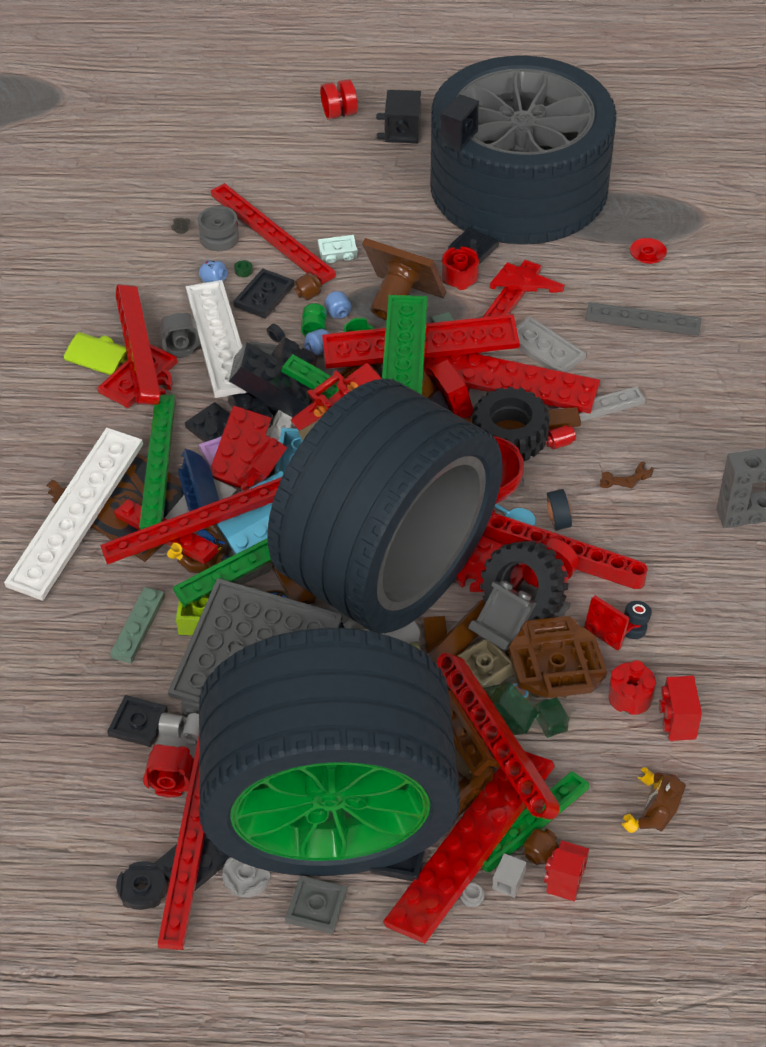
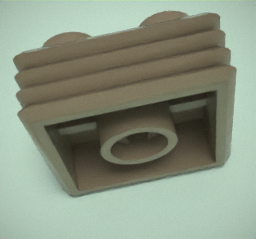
[457,639,514,692]

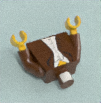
[621,767,686,833]

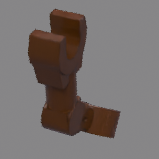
[600,461,654,488]

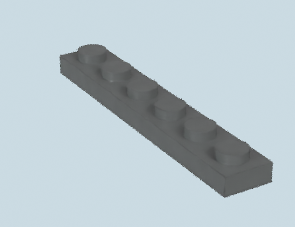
[586,302,701,336]

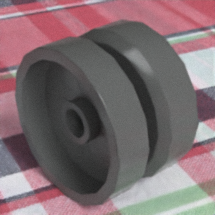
[198,206,239,251]

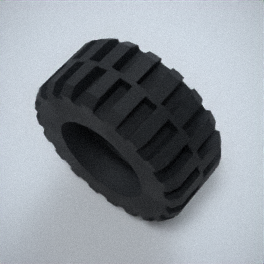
[472,387,550,461]
[480,541,569,621]

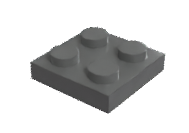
[285,876,347,935]

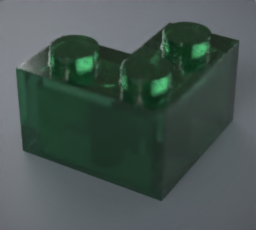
[473,682,538,735]

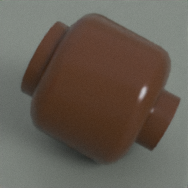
[294,273,323,301]
[523,828,559,865]

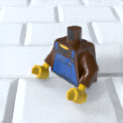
[167,524,230,573]

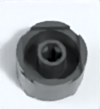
[159,313,200,358]

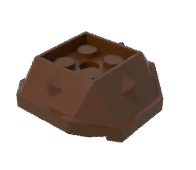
[508,616,607,698]

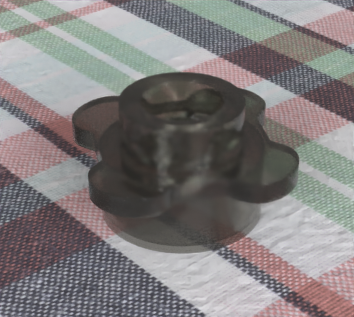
[171,218,191,234]

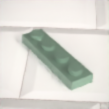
[110,587,165,664]

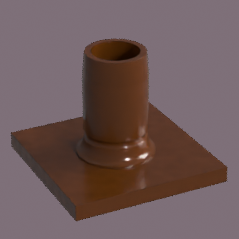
[362,238,446,321]

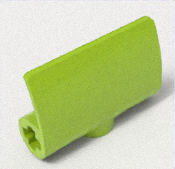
[64,332,128,375]

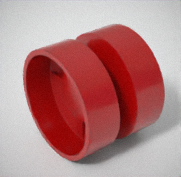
[320,79,358,120]
[522,538,579,588]

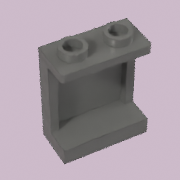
[468,580,537,650]

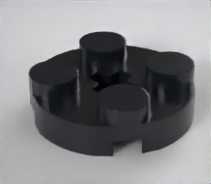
[116,861,166,910]

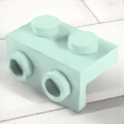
[318,235,358,263]

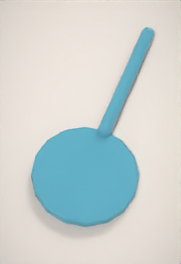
[494,504,535,526]

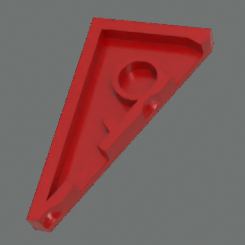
[490,262,565,293]

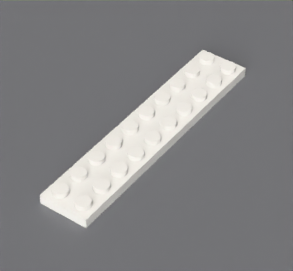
[186,280,247,398]
[4,427,143,601]

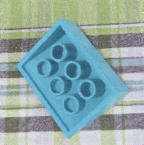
[216,471,284,554]

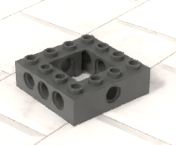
[716,448,766,528]

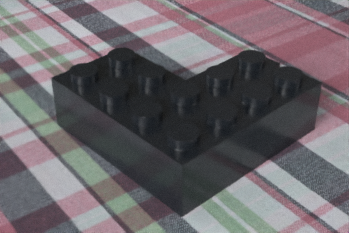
[229,337,317,418]

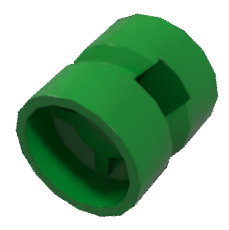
[301,303,327,337]

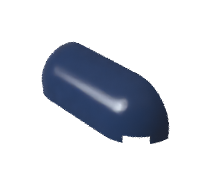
[178,449,219,511]

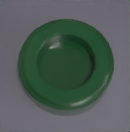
[234,260,253,277]

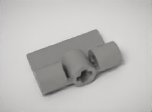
[152,712,199,759]

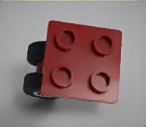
[584,595,652,651]

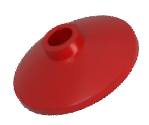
[630,238,667,264]

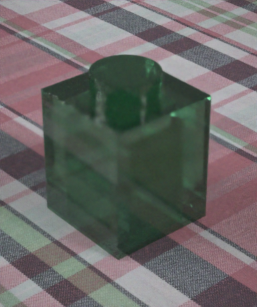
[535,697,569,738]

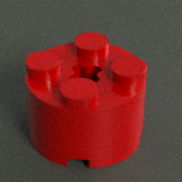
[442,247,479,290]
[608,660,656,715]
[143,744,194,798]

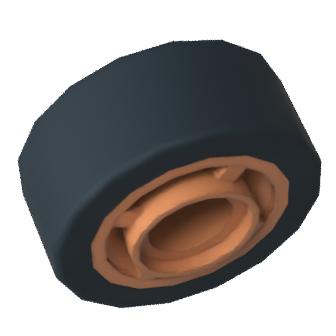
[547,489,572,531]

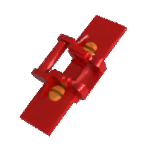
[290,363,382,431]

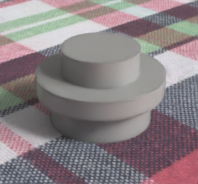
[460,883,485,907]

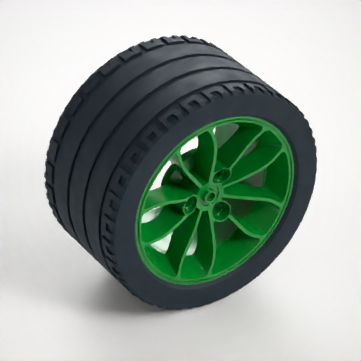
[199,628,460,876]

